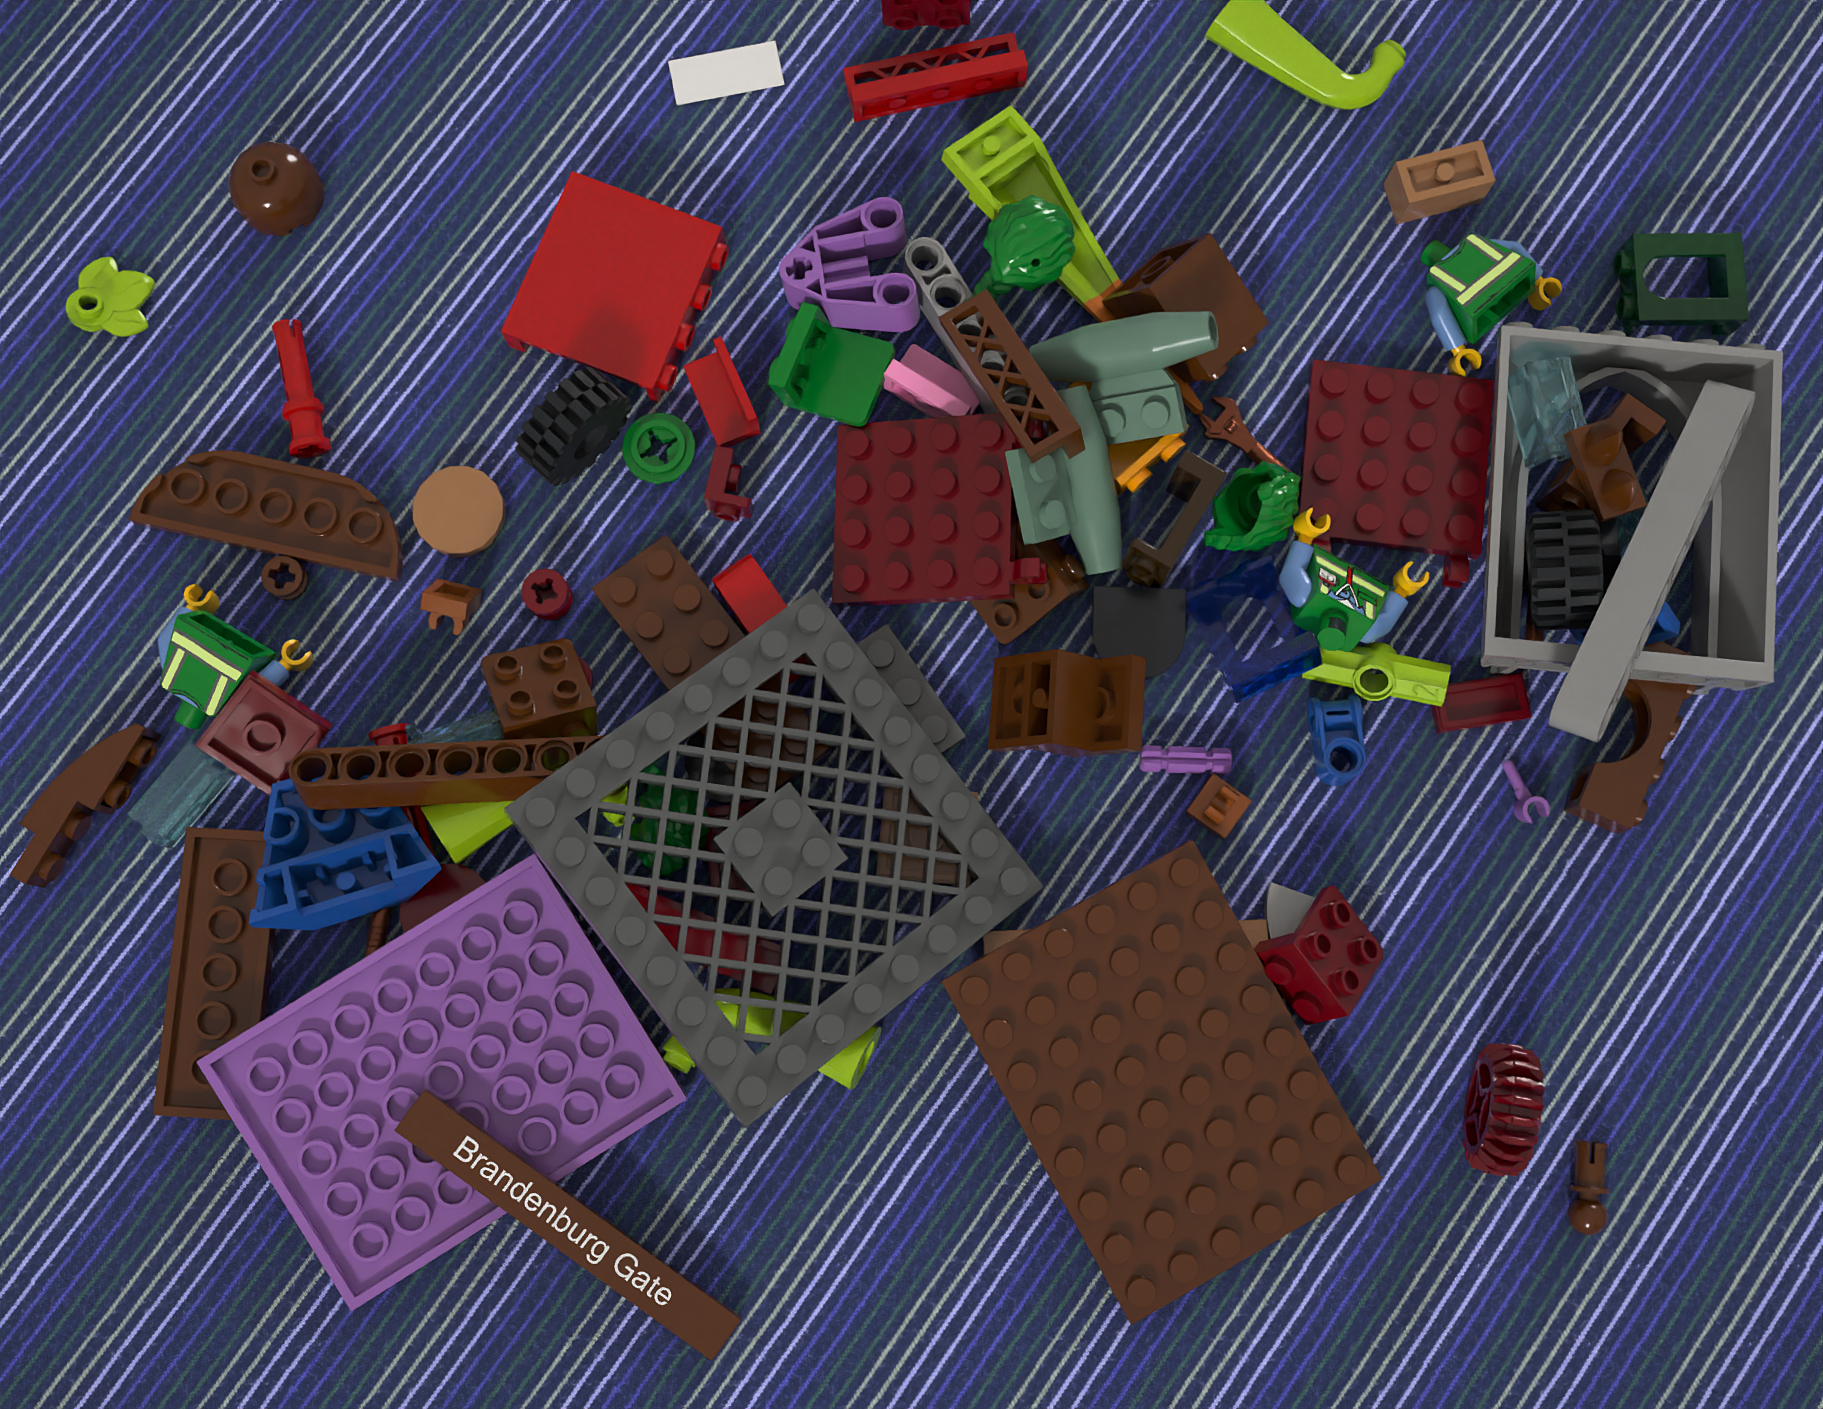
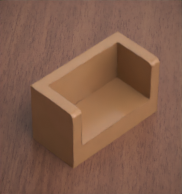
[1384,140,1496,225]

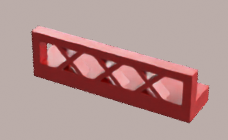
[843,32,1028,122]

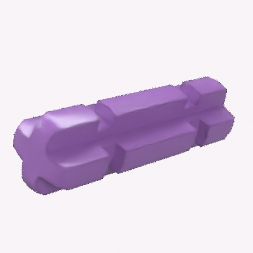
[1139,745,1232,774]

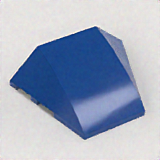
[248,774,442,930]

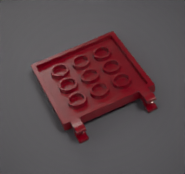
[1294,359,1494,589]
[832,413,1049,607]

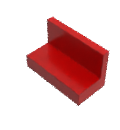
[683,336,761,448]

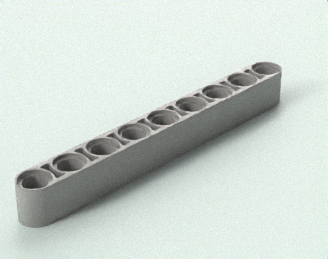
[1549,379,1756,743]

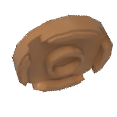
[413,466,506,557]

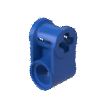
[1307,694,1366,787]

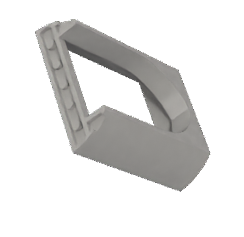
[1480,322,1783,695]

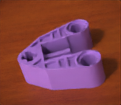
[779,197,920,332]

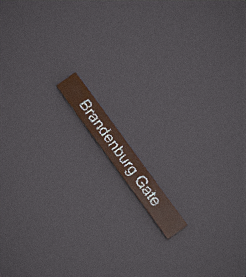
[394,1088,741,1361]

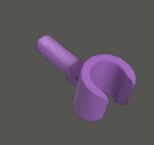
[1501,760,1550,823]

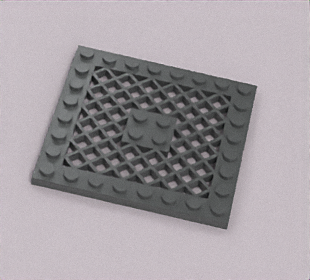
[504,588,1044,1128]

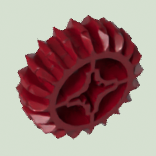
[1461,1043,1545,1177]

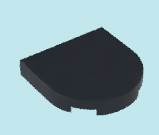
[1091,586,1186,680]

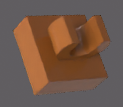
[420,578,483,635]
[1185,773,1252,840]

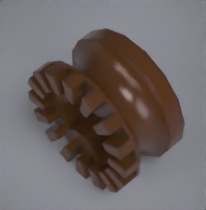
[261,556,309,601]

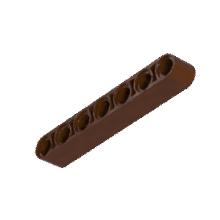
[288,735,629,810]

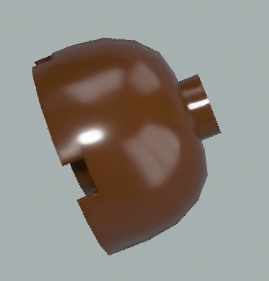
[228,142,324,236]

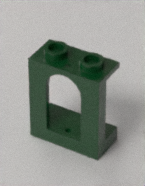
[1613,233,1749,336]

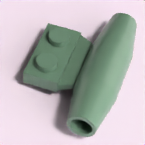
[1029,311,1219,445]
[1005,385,1122,575]

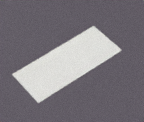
[668,41,784,105]

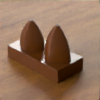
[1563,417,1647,523]

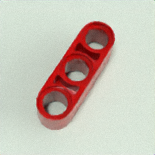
[711,553,809,686]

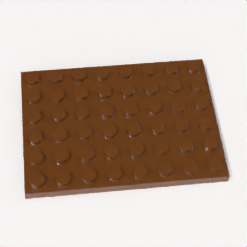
[941,840,1382,1325]

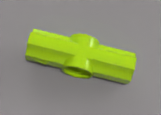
[1302,637,1451,707]

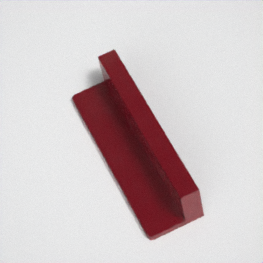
[626,885,791,995]

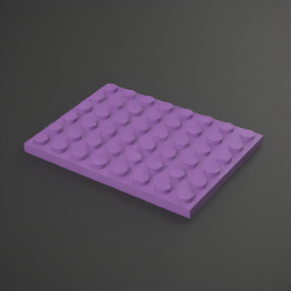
[196,853,688,1311]

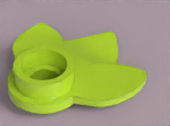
[65,257,155,337]

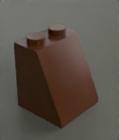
[1102,233,1269,383]

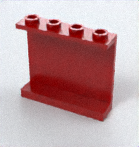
[501,171,729,403]

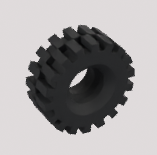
[515,367,632,486]

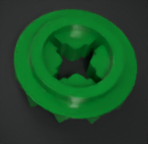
[622,413,696,486]

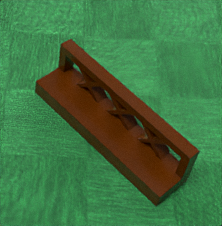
[938,289,1086,463]

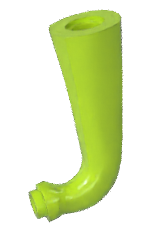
[1204,0,1406,110]
[420,766,638,865]
[663,988,881,1090]

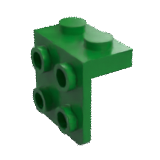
[768,302,896,427]

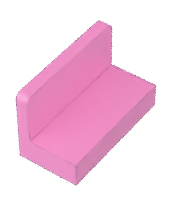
[884,344,980,418]

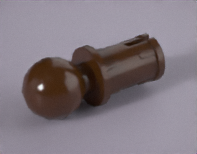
[1568,1140,1609,1235]

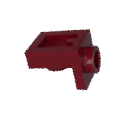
[704,446,753,522]

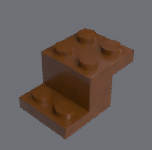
[988,649,1146,757]

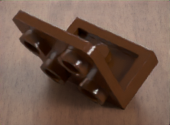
[970,518,1090,644]
[481,638,597,740]

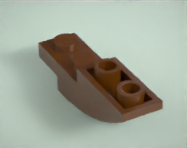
[10,723,161,888]

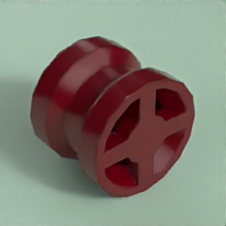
[521,568,574,621]

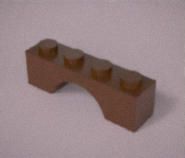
[1564,641,1697,834]

